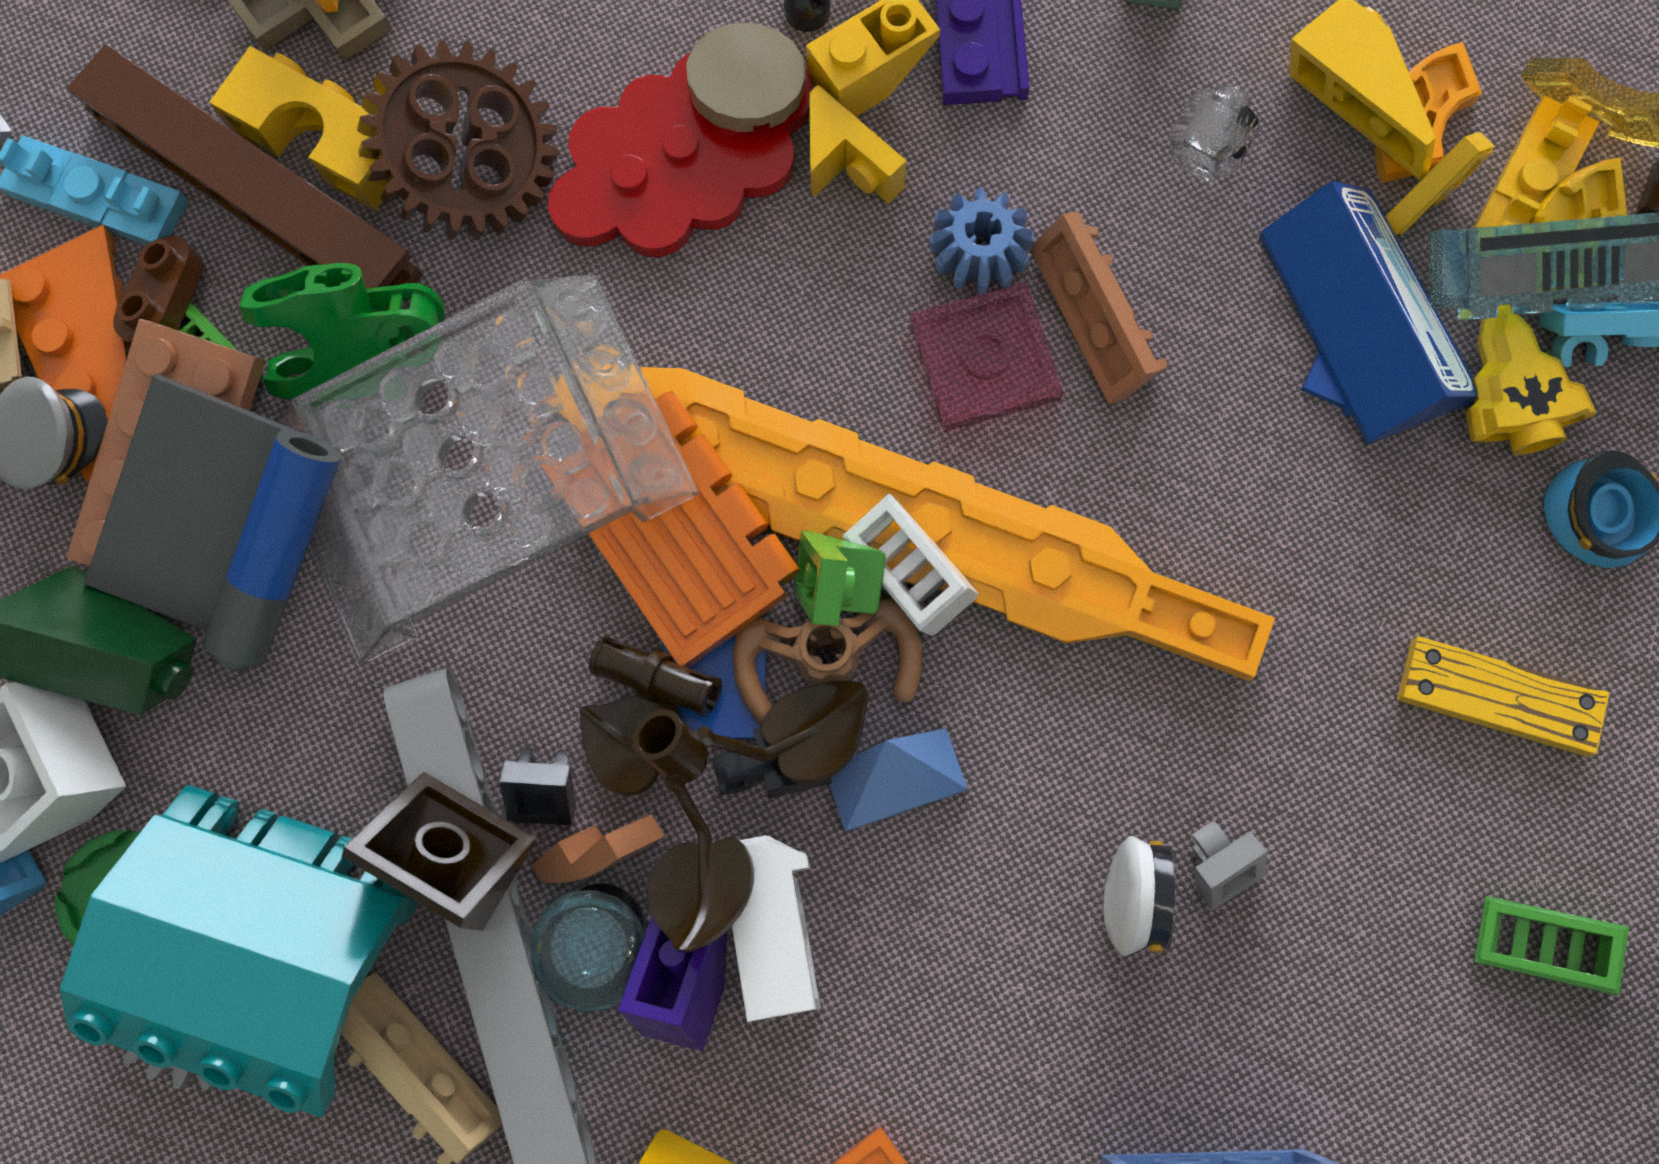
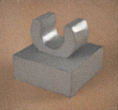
[1191,821,1267,911]

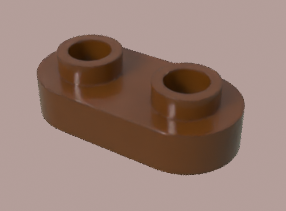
[113,236,203,345]

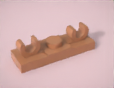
[1030,211,1168,404]

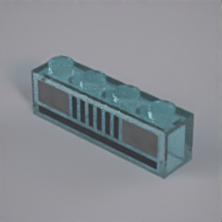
[1430,212,1659,320]

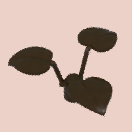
[580,681,869,952]

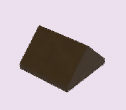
[342,772,536,931]

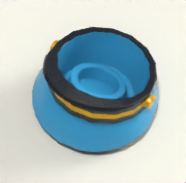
[1544,450,1659,568]

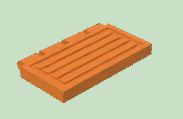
[542,391,800,668]

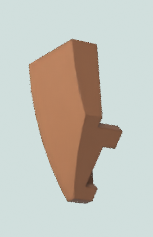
[531,814,665,883]

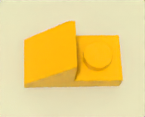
[810,85,906,204]

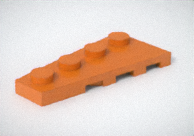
[0,224,131,483]

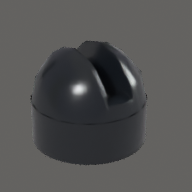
[784,0,830,32]

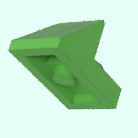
[793,531,886,626]

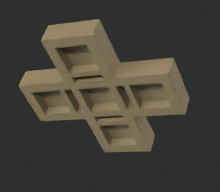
[227,0,392,61]

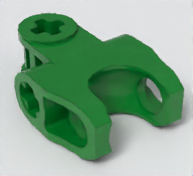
[239,263,445,403]

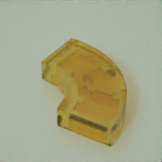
[1521,58,1659,148]

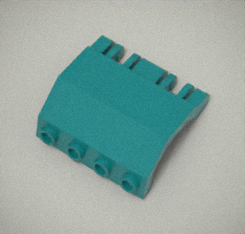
[59,785,419,1118]

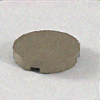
[686,22,806,132]

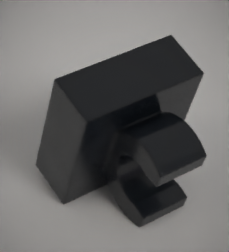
[499,748,576,826]

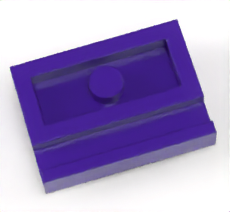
[934,0,1029,105]

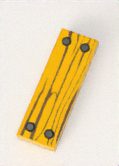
[1397,636,1610,757]

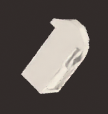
[732,835,821,1022]

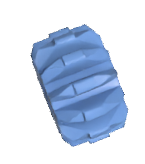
[929,186,1034,296]

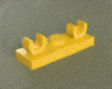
[1461,96,1600,258]

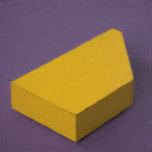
[1386,132,1496,235]

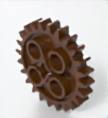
[357,40,559,240]

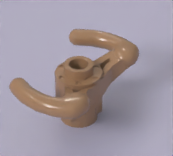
[732,597,922,726]

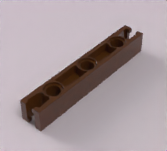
[67,44,423,288]

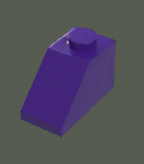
[618,917,728,1051]

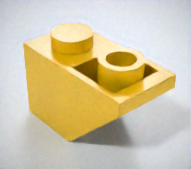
[806,0,940,117]

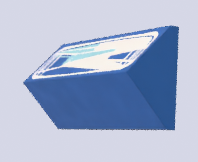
[1259,181,1478,445]

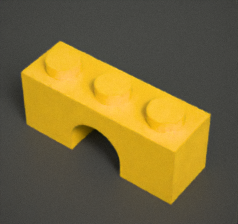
[209,46,413,211]

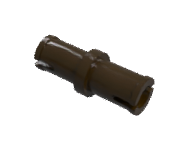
[589,636,722,718]

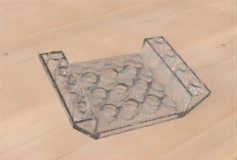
[279,274,700,665]

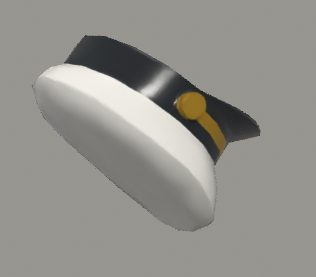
[1103,836,1175,956]

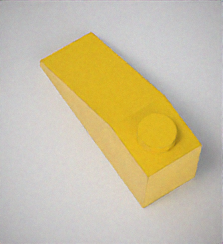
[1289,0,1436,180]

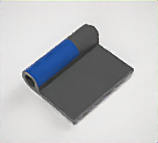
[84,374,341,671]

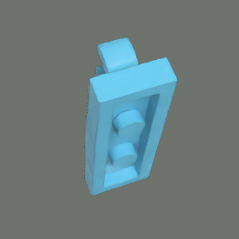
[0,135,188,246]
[1538,301,1659,367]

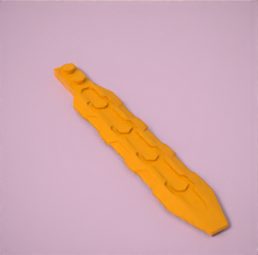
[551,365,1275,682]

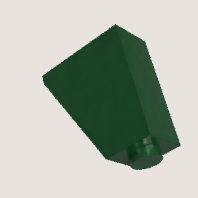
[0,566,197,715]

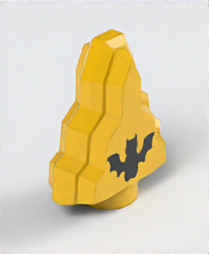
[1465,304,1597,456]

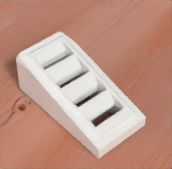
[843,494,979,636]

